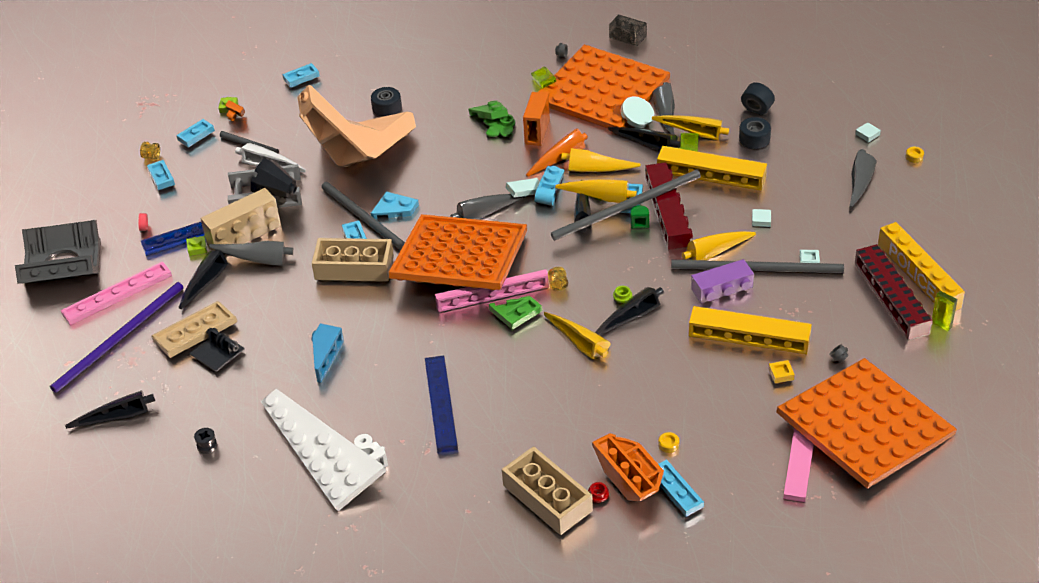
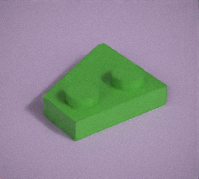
[468,101,508,119]
[489,296,542,330]

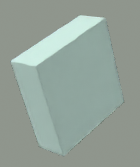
[855,122,881,142]
[752,209,771,227]
[799,250,820,263]

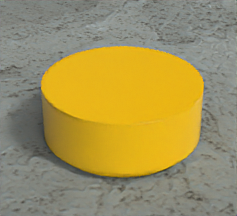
[905,146,924,163]
[658,432,679,453]

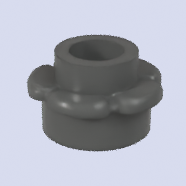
[555,43,568,59]
[829,344,848,363]

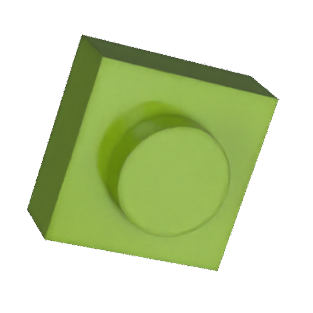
[218,97,238,113]
[186,236,207,256]

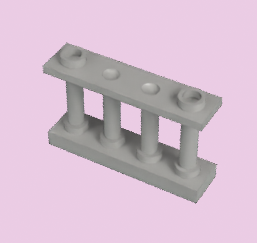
[228,164,302,208]

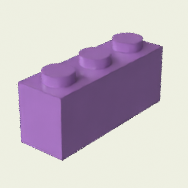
[691,259,754,304]

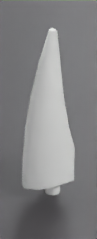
[235,143,306,173]

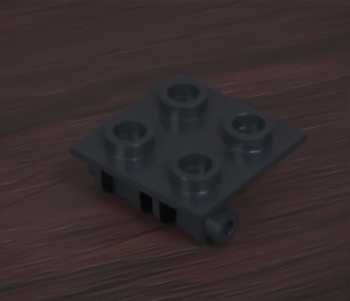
[189,328,245,372]

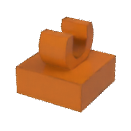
[225,100,245,122]

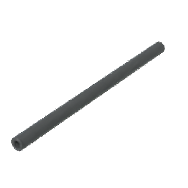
[550,170,701,241]
[322,182,405,250]
[671,259,844,273]

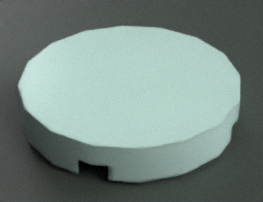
[620,96,654,128]

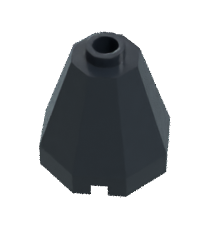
[250,158,297,197]

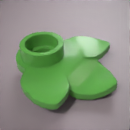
[484,114,516,137]

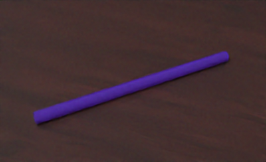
[50,282,184,393]

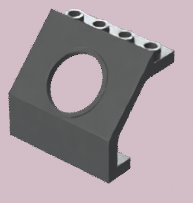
[15,220,100,284]

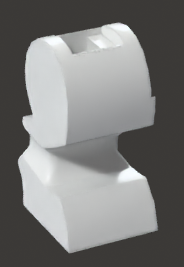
[354,434,388,467]

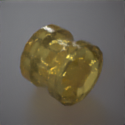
[140,141,160,160]
[548,267,568,291]

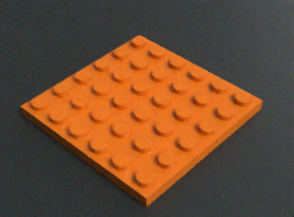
[538,44,670,128]
[389,214,527,290]
[776,358,957,489]

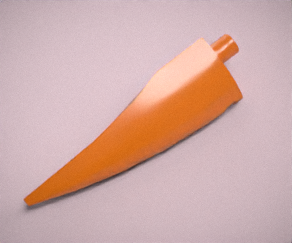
[526,128,588,177]

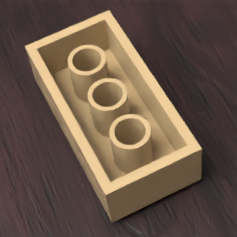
[200,188,281,250]
[312,238,394,281]
[502,446,593,535]

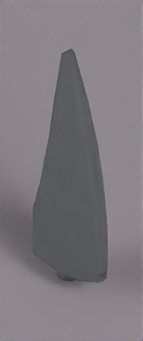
[652,82,675,135]
[849,149,877,208]
[450,194,525,220]
[209,241,294,266]

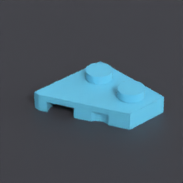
[371,192,419,219]

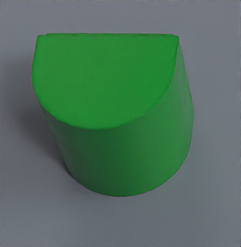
[631,205,649,229]

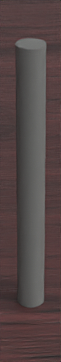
[220,131,279,154]

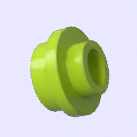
[613,285,632,303]

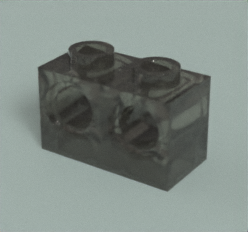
[609,14,647,46]

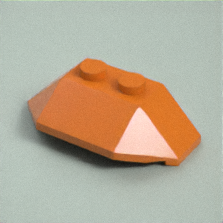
[592,433,664,501]

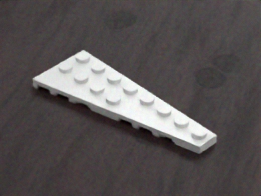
[261,389,387,511]

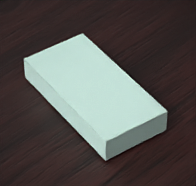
[505,178,540,198]

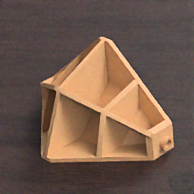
[297,85,416,168]

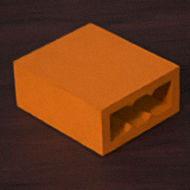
[523,92,550,146]

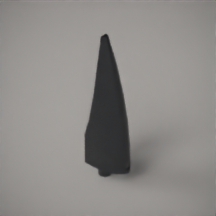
[608,127,681,150]
[574,180,592,232]
[179,250,228,310]
[595,287,664,335]
[65,390,156,429]

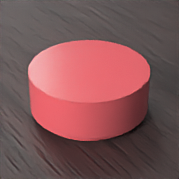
[138,213,148,231]

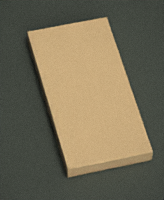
[151,301,237,358]

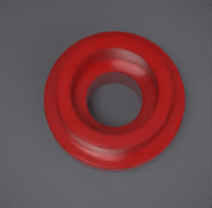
[588,482,609,503]

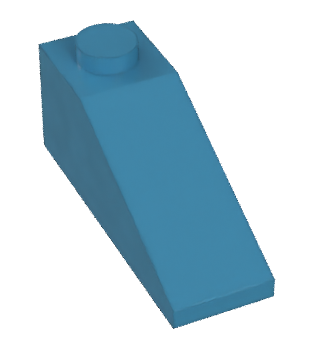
[311,323,344,383]

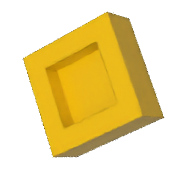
[768,360,795,384]

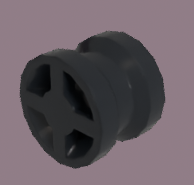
[194,428,218,454]

